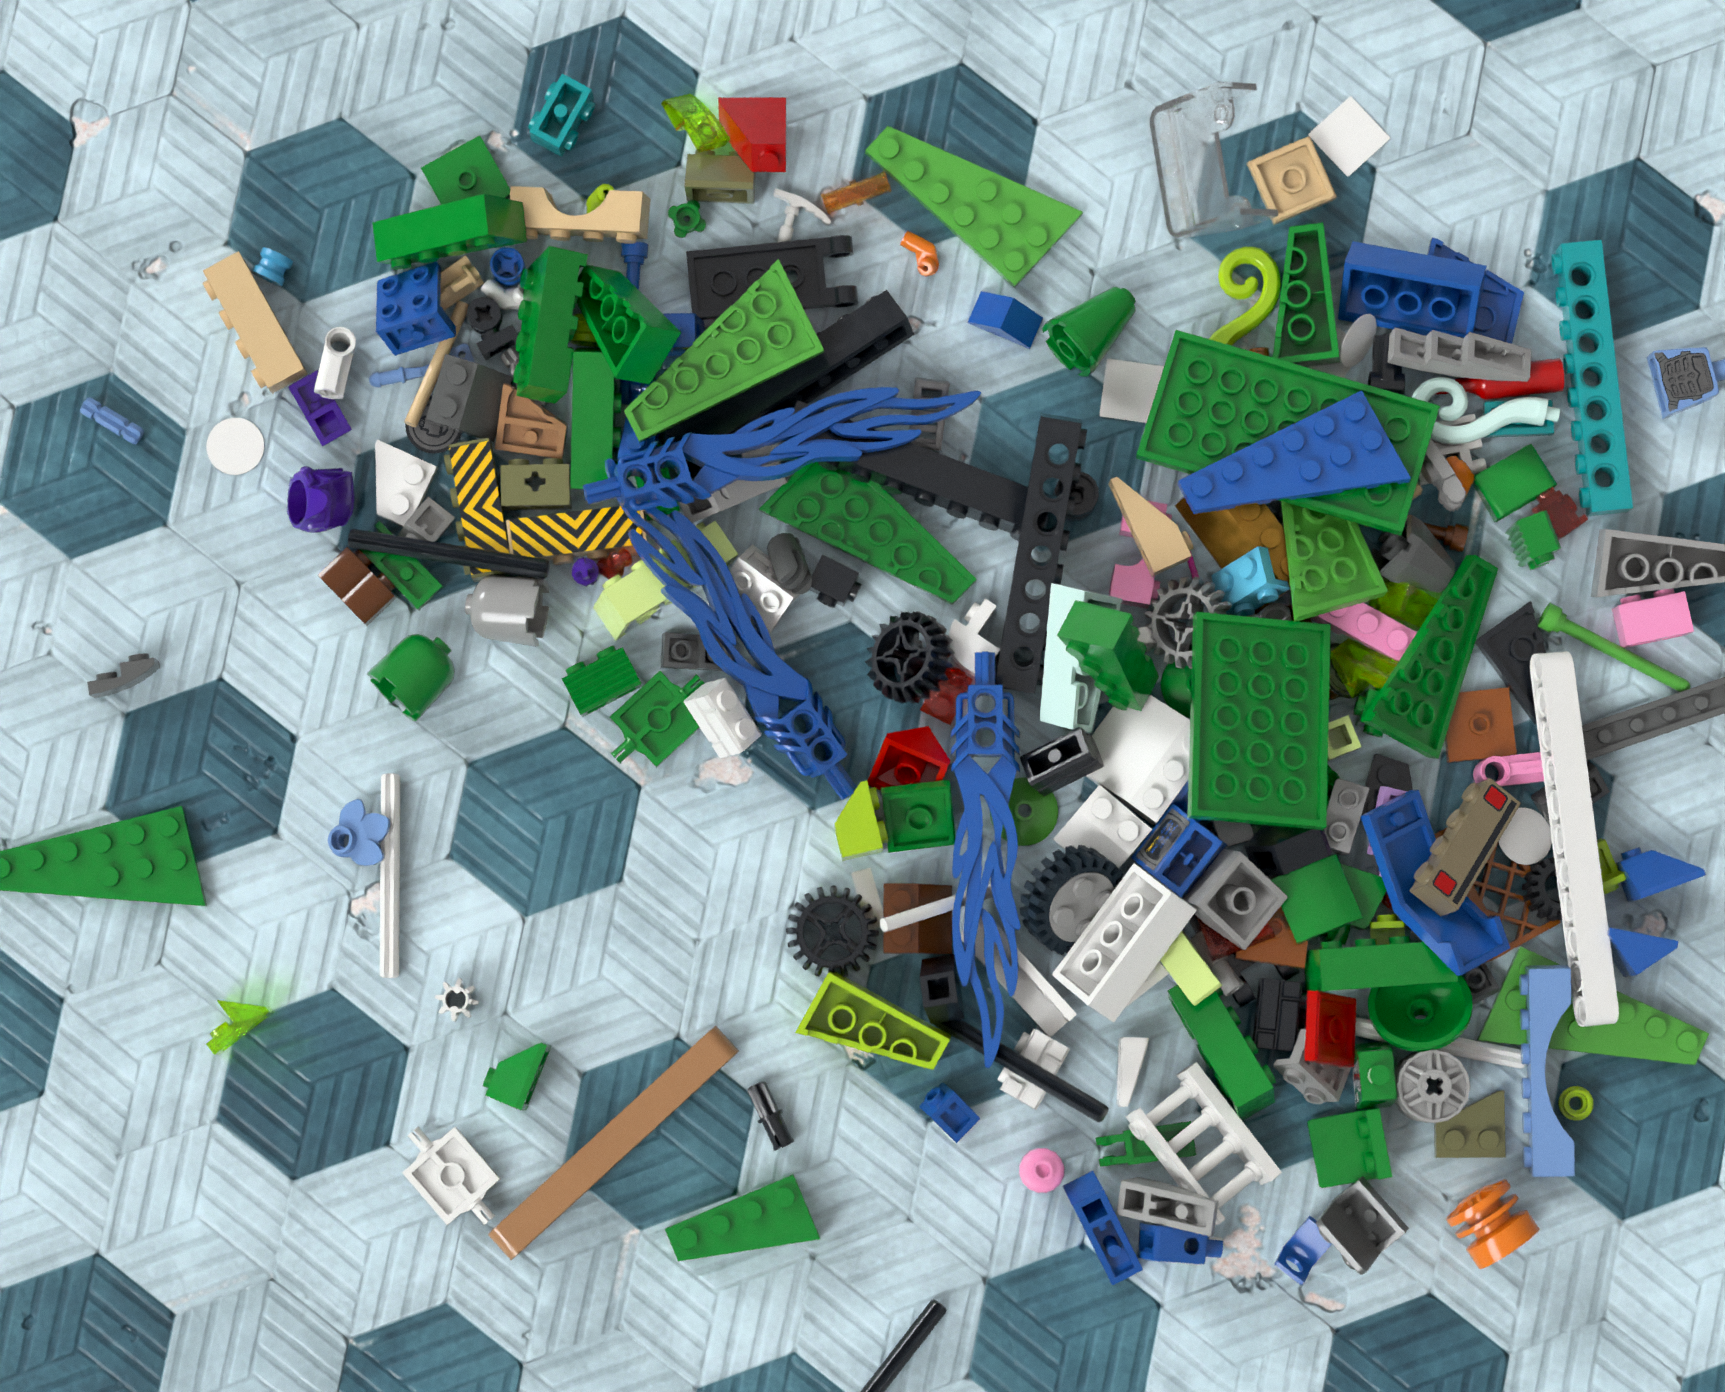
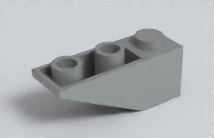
[679,453,788,523]

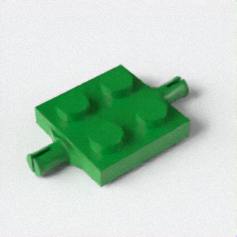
[610,671,704,768]

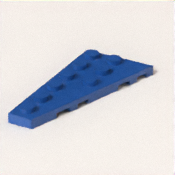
[1178,390,1411,514]

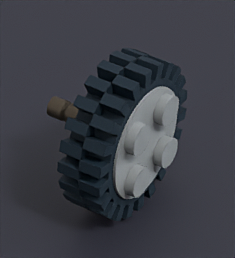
[1020,845,1123,955]

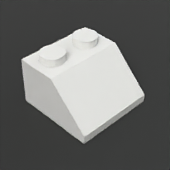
[1053,785,1152,868]

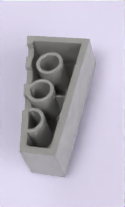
[1591,529,1725,597]

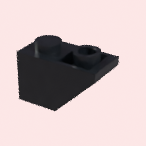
[1244,825,1332,876]
[920,954,965,1024]

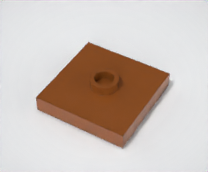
[1445,687,1517,763]
[1235,906,1308,969]

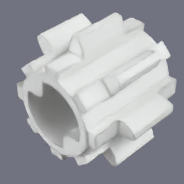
[435,978,479,1022]

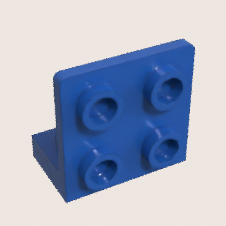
[376,262,456,356]

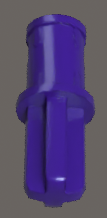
[572,558,599,587]

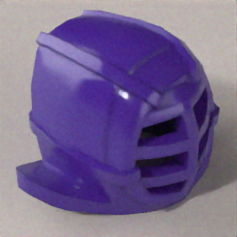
[287,466,355,533]

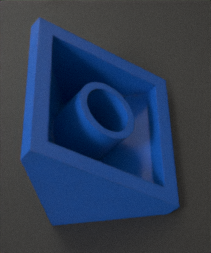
[1607,927,1679,977]

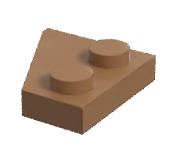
[495,383,568,459]

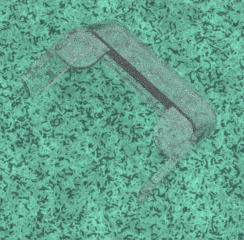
[1150,81,1278,238]

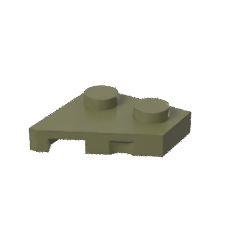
[1434,1091,1506,1158]

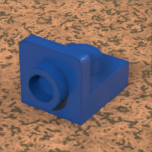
[920,1083,981,1143]

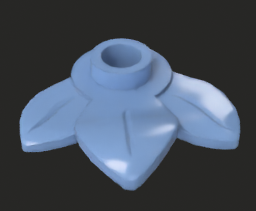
[328,799,390,866]

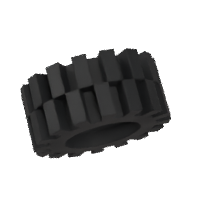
[1522,857,1562,921]

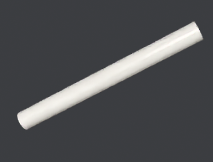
[880,884,993,932]

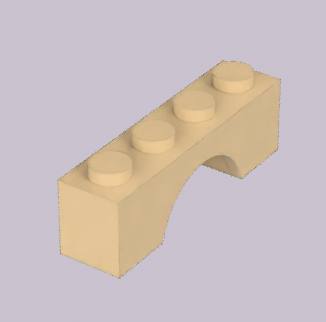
[510,186,651,244]

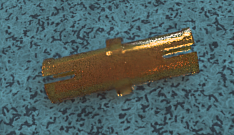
[821,171,892,215]

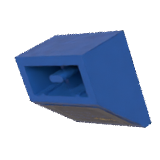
[1131,803,1227,898]

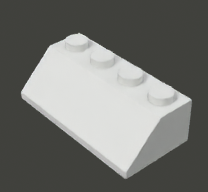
[1052,863,1197,1022]

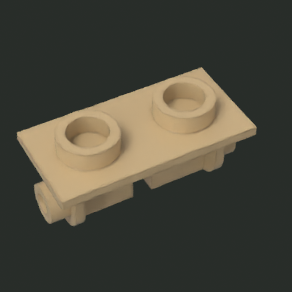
[440,255,484,311]

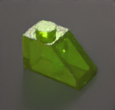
[1369,581,1438,631]

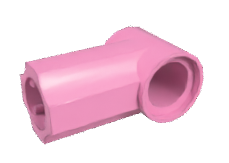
[1473,752,1544,787]

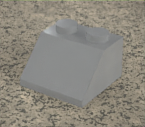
[1183,848,1288,950]

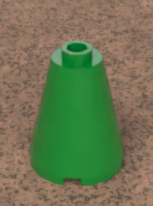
[1042,287,1136,377]

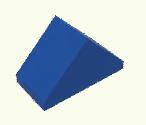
[968,291,1043,349]

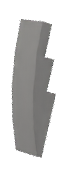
[1388,327,1531,381]

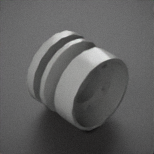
[1394,1050,1470,1123]

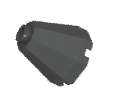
[1371,515,1455,593]

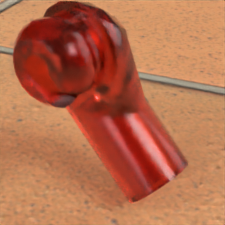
[597,548,633,579]

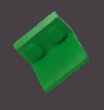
[1307,1108,1392,1188]

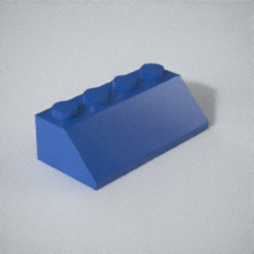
[1338,241,1487,338]

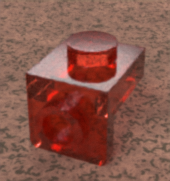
[920,667,973,725]

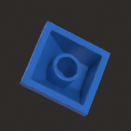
[1616,847,1706,902]

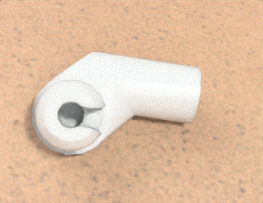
[480,277,524,310]

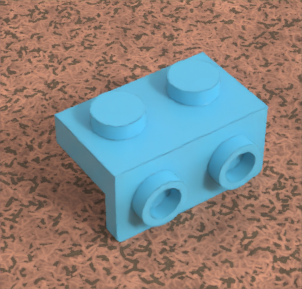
[1211,546,1290,616]

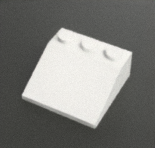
[1086,695,1190,826]

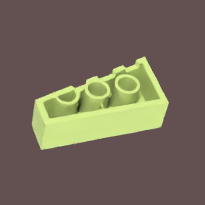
[593,521,738,641]

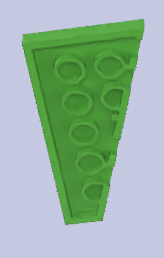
[865,126,1083,288]
[1281,501,1388,622]
[1477,946,1709,1065]

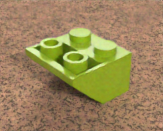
[834,780,888,861]

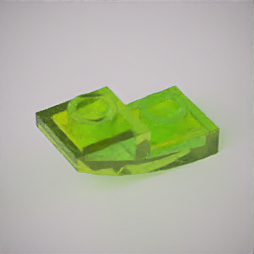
[661,93,730,153]

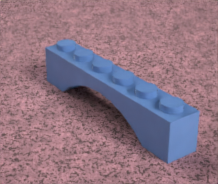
[1519,965,1575,1177]

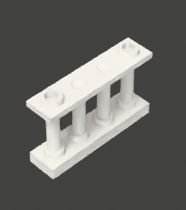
[1125,1062,1282,1225]

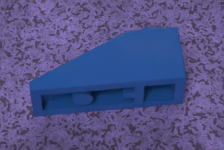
[1062,1171,1143,1286]

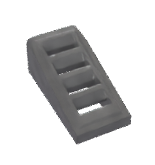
[909,378,950,451]

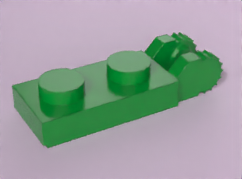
[1096,1121,1196,1167]

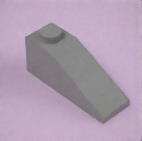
[1116,1177,1219,1236]

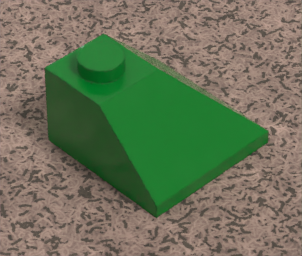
[483,1043,552,1111]

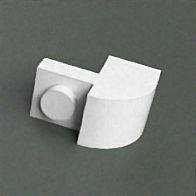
[948,598,1000,678]

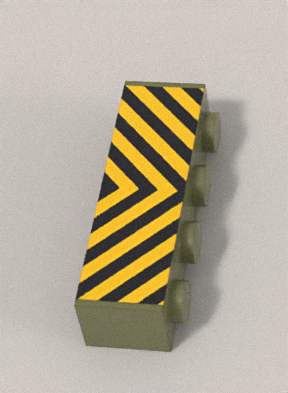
[444,437,515,583]

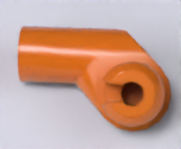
[900,231,939,276]
[1446,456,1474,502]

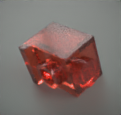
[1532,487,1588,541]

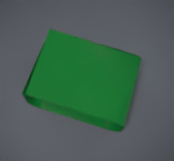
[1472,444,1557,523]

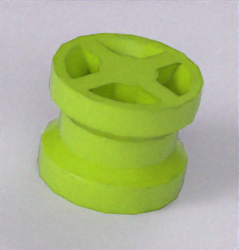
[571,314,599,347]

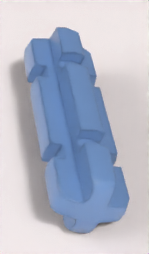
[80,397,144,445]

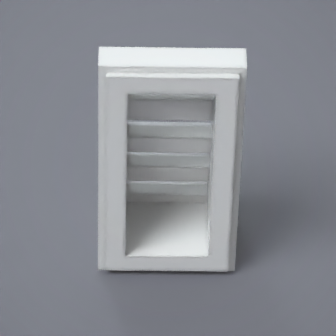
[1116,1037,1149,1107]

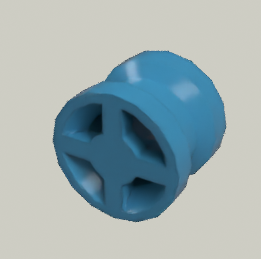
[251,247,293,287]

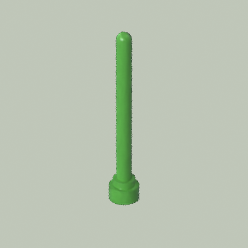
[1537,603,1690,692]

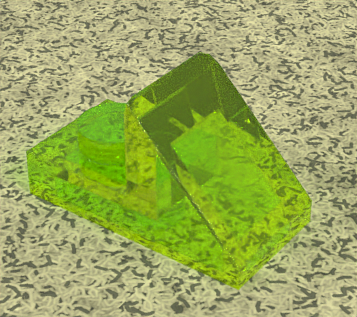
[1330,638,1398,698]
[206,1000,274,1055]

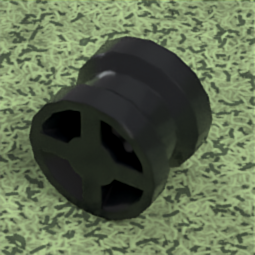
[467,297,503,335]

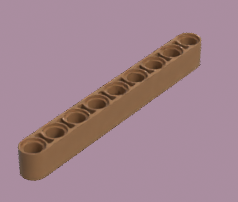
[488,1026,739,1260]

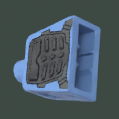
[1646,347,1725,419]

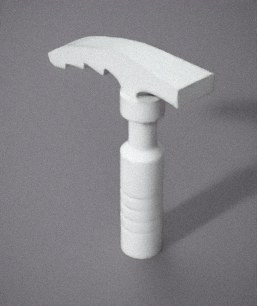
[773,188,831,242]

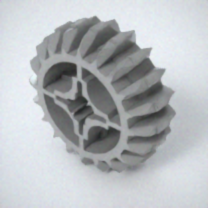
[1144,577,1232,669]

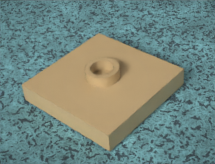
[1247,136,1337,225]

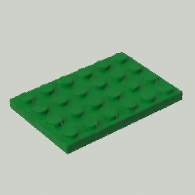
[1187,612,1331,830]

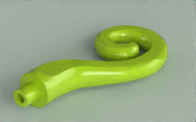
[1209,247,1281,346]

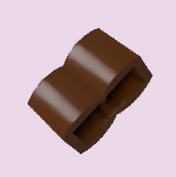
[318,547,396,626]

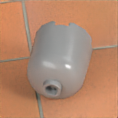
[465,575,549,647]

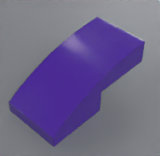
[288,369,352,447]

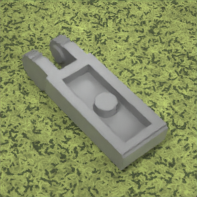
[1421,438,1466,512]

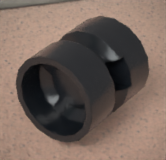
[1053,471,1099,521]

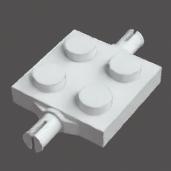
[402,1126,501,1225]

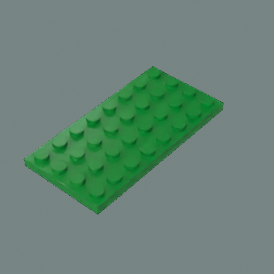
[1136,330,1440,536]

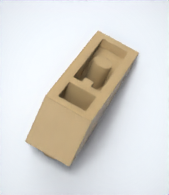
[1108,477,1194,577]

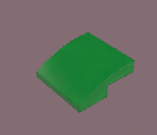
[1271,854,1364,944]

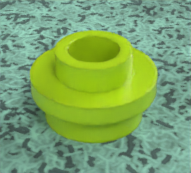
[1558,1086,1593,1121]

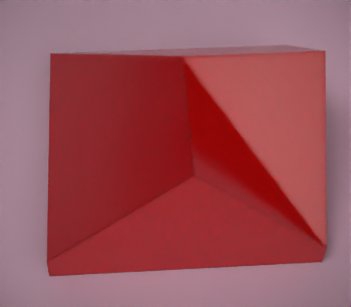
[867,726,951,791]

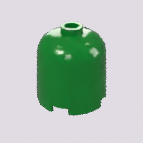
[367,634,455,722]

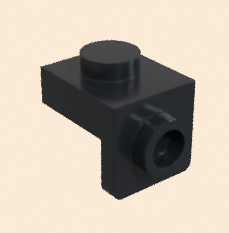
[476,324,521,361]

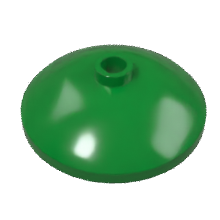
[1368,975,1473,1052]

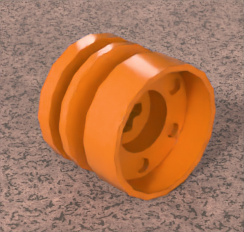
[1445,1179,1540,1269]

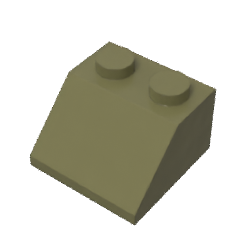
[685,149,756,204]

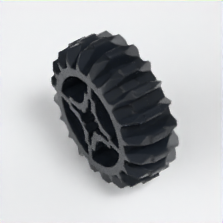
[865,611,955,704]
[786,885,879,977]

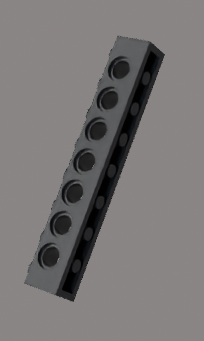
[995,413,1087,693]

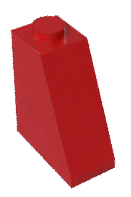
[718,97,786,172]

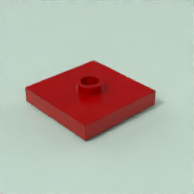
[1304,991,1357,1067]

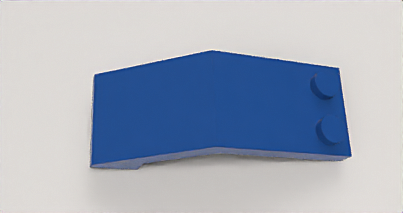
[1360,790,1510,975]

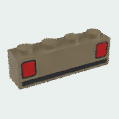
[1410,778,1521,916]

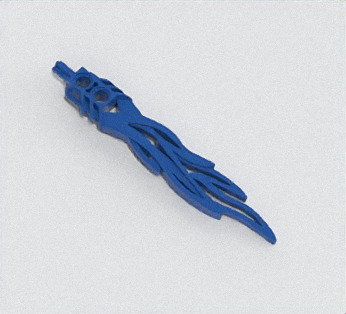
[583,387,981,511]
[605,458,857,800]
[951,652,1020,1068]

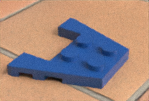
[1402,237,1524,368]

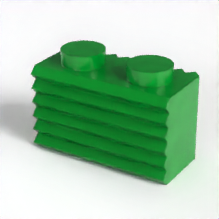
[1505,510,1561,571]
[562,645,642,717]

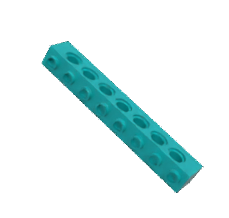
[1551,240,1633,517]

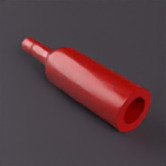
[1435,358,1565,400]

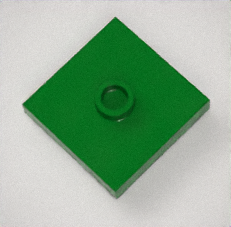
[421,135,510,204]
[881,780,956,853]

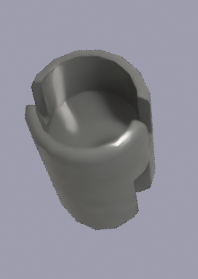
[767,533,812,594]

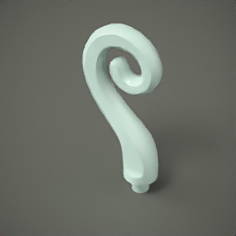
[1411,377,1560,445]

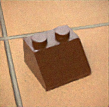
[883,883,952,954]

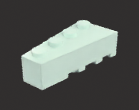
[1039,583,1122,733]

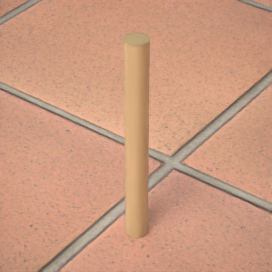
[404,301,469,428]

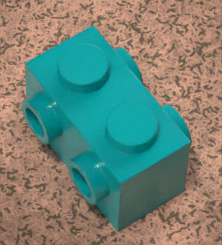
[528,74,596,157]

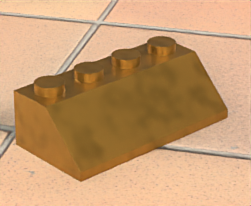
[1175,497,1291,614]

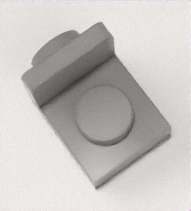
[398,497,455,542]

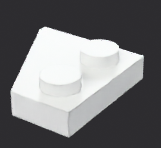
[375,439,438,527]

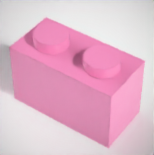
[1612,588,1694,648]

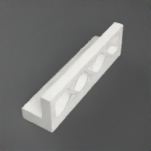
[960,916,1077,1038]

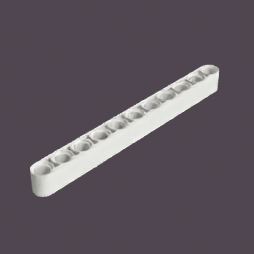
[1530,651,1619,1027]

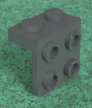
[1316,1176,1409,1275]

